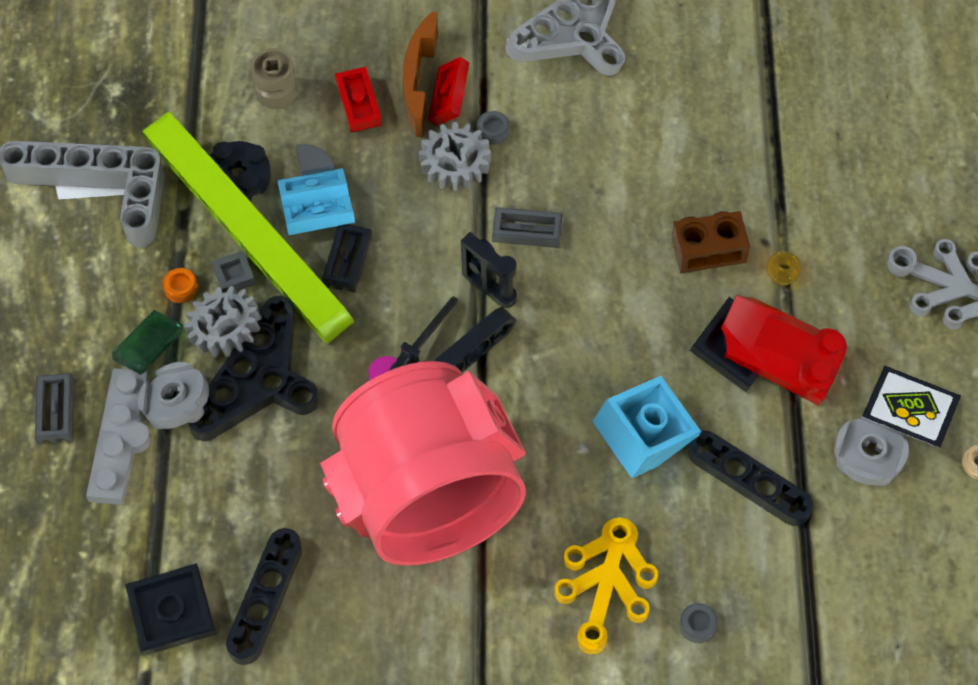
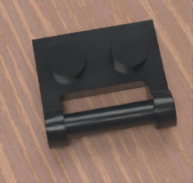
[461,232,517,308]

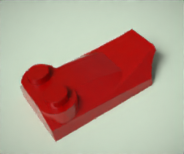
[721,294,847,405]

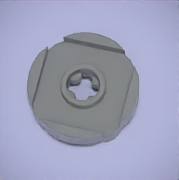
[138,362,209,429]
[834,415,909,486]

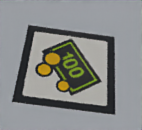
[862,365,961,448]

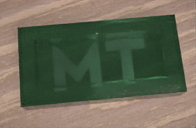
[112,310,183,375]

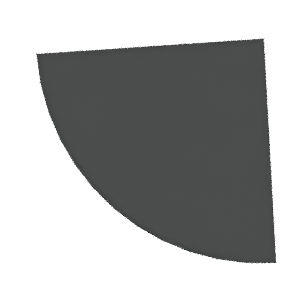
[296,144,335,176]

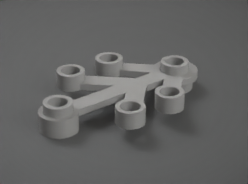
[887,239,978,330]

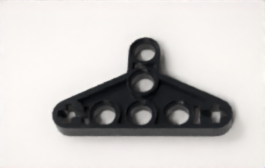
[188,296,319,441]

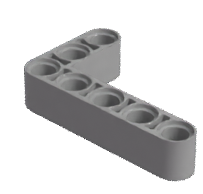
[0,141,165,247]

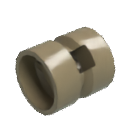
[251,48,298,109]

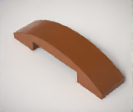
[403,12,439,138]

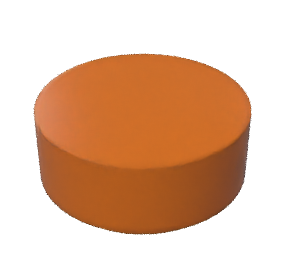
[163,268,198,303]

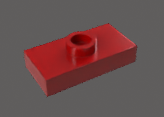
[428,56,470,126]
[335,66,382,133]

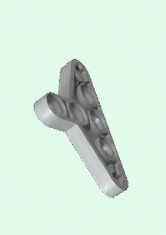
[505,0,626,76]

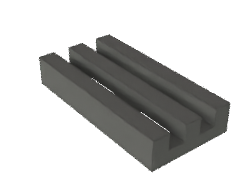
[492,207,563,248]
[35,373,74,444]

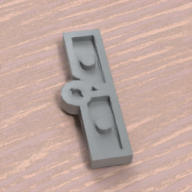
[86,368,151,505]

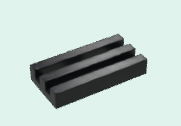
[321,224,372,293]

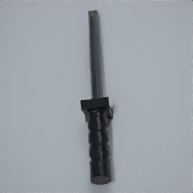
[388,296,458,371]

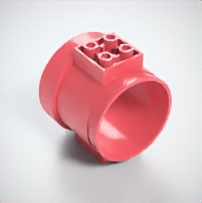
[320,361,526,566]

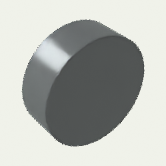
[477,111,509,145]
[679,603,718,643]

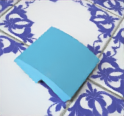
[277,168,355,235]

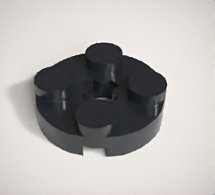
[209,141,271,201]

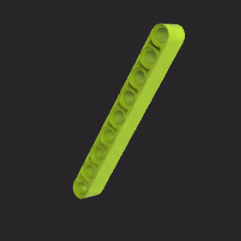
[141,111,354,344]

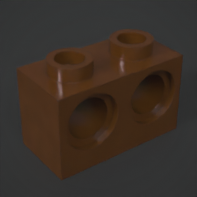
[671,211,750,274]

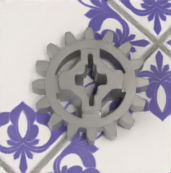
[419,122,491,191]
[184,286,262,358]

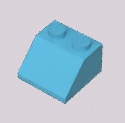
[592,376,701,478]

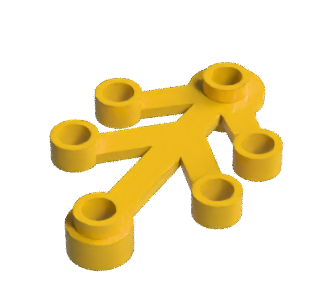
[554,517,658,655]

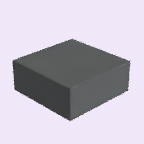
[211,251,256,293]

